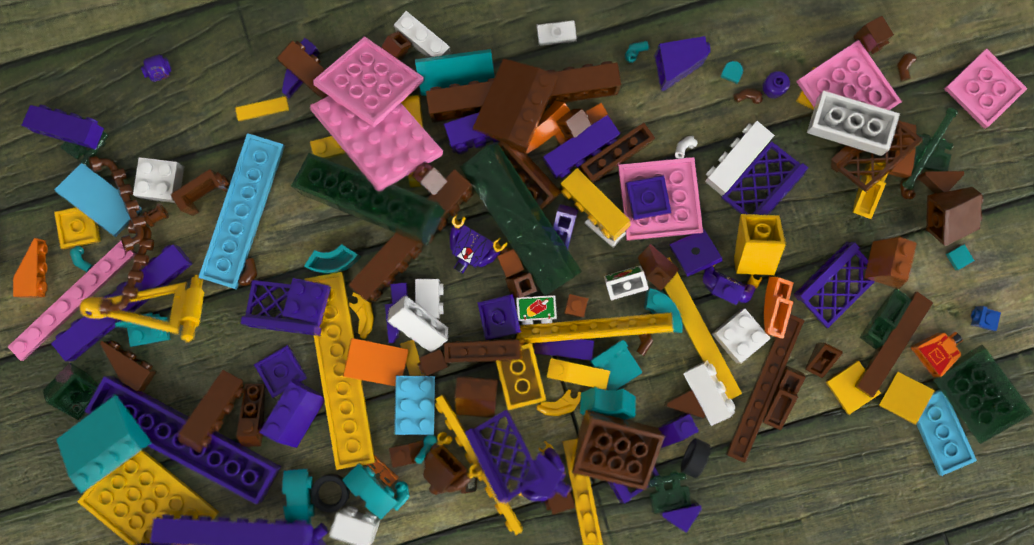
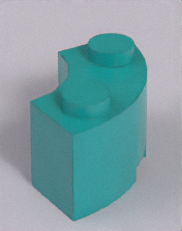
[304,244,361,274]
[644,288,683,334]
[580,387,636,420]
[343,463,398,519]
[282,469,315,525]

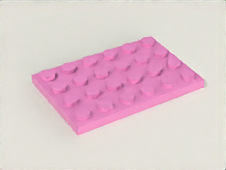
[310,96,443,191]

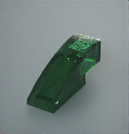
[860,288,912,349]

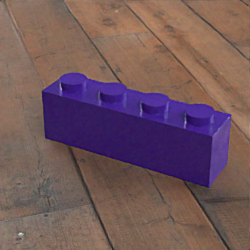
[21,105,104,150]
[543,115,620,179]

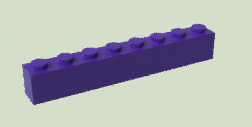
[51,244,193,361]
[150,515,313,545]

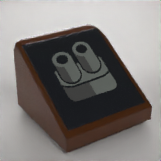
[461,472,477,494]

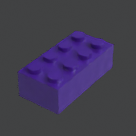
[444,113,500,154]

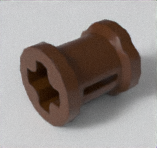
[142,203,169,227]

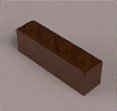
[275,40,329,99]
[580,123,655,183]
[178,370,245,452]

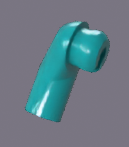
[625,41,649,62]
[70,245,93,273]
[393,481,409,511]

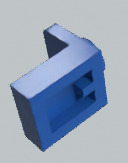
[971,306,1001,331]

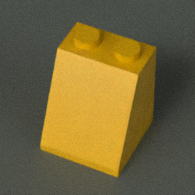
[734,214,786,275]

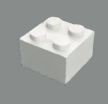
[133,158,184,203]
[712,309,771,364]
[330,506,381,545]

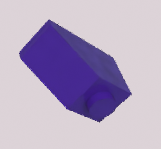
[658,413,699,448]

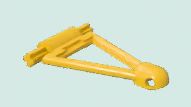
[79,275,204,342]

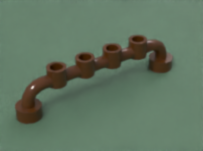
[88,155,146,252]
[99,219,154,315]

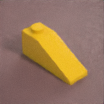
[547,358,610,390]

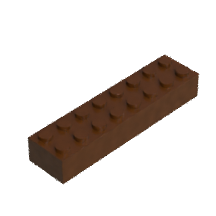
[349,169,473,303]

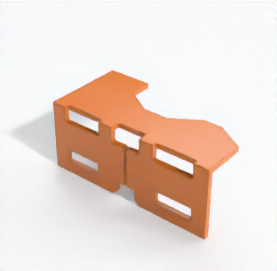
[366,455,399,487]

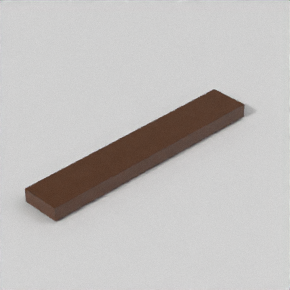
[855,292,933,398]

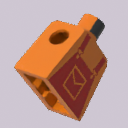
[910,332,963,377]

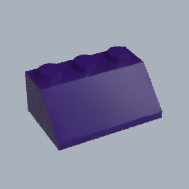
[260,378,325,448]

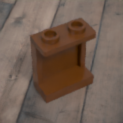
[170,169,230,216]

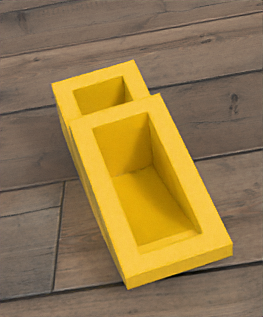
[852,163,889,219]

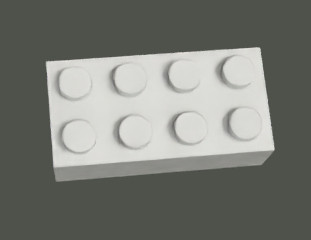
[807,91,900,156]

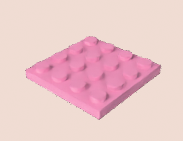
[314,37,424,127]
[796,40,902,144]
[618,157,703,241]

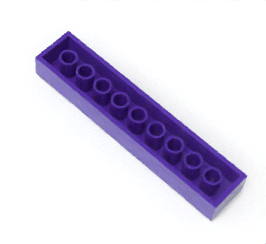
[85,376,282,504]

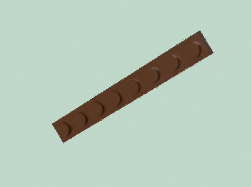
[726,314,805,463]

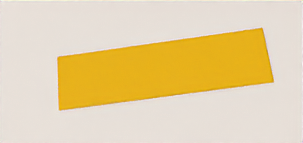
[235,96,289,121]
[400,340,425,376]

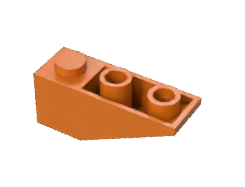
[13,238,48,298]

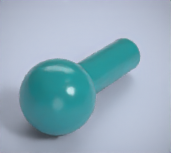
[415,435,438,464]

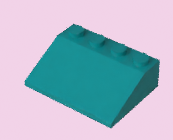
[56,395,151,493]

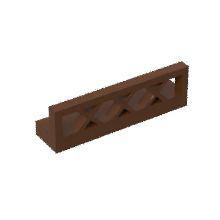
[444,339,526,363]

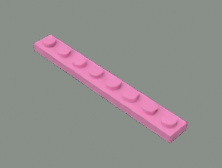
[8,241,136,361]

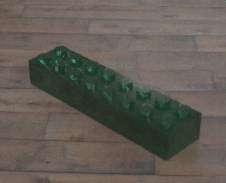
[460,143,582,296]
[291,153,445,246]

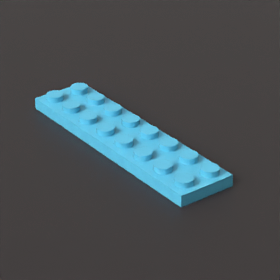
[198,133,285,289]

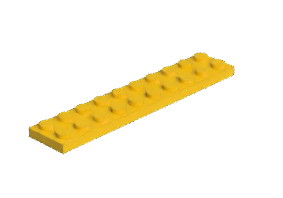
[304,272,376,470]

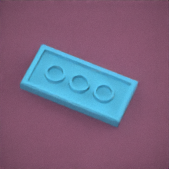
[54,163,142,237]
[916,388,977,476]

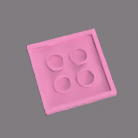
[944,49,1027,129]

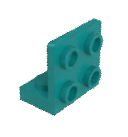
[115,313,171,347]
[590,340,642,391]

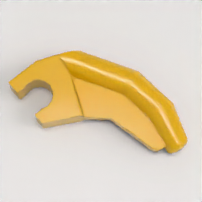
[349,292,374,339]
[536,389,582,416]

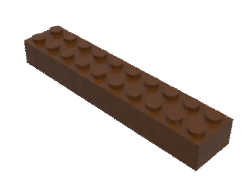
[426,61,621,123]

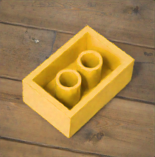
[496,343,546,410]

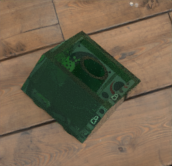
[42,362,99,420]

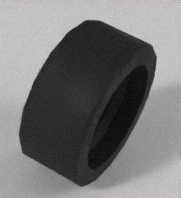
[681,438,711,478]
[310,473,350,513]

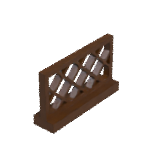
[831,121,923,192]

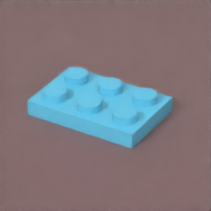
[394,376,435,435]

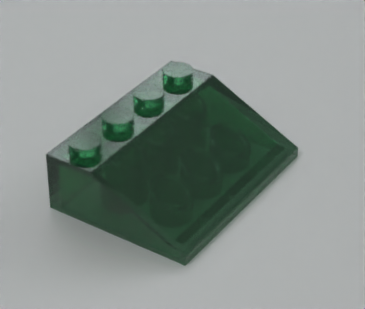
[933,344,1034,444]

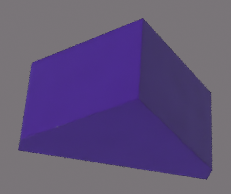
[660,503,702,533]

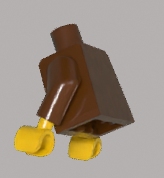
[423,432,484,495]

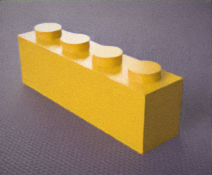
[560,168,631,241]

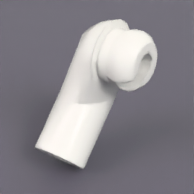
[675,136,698,159]

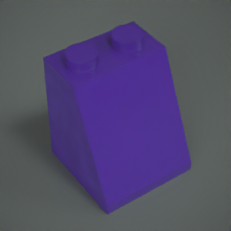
[654,36,710,91]

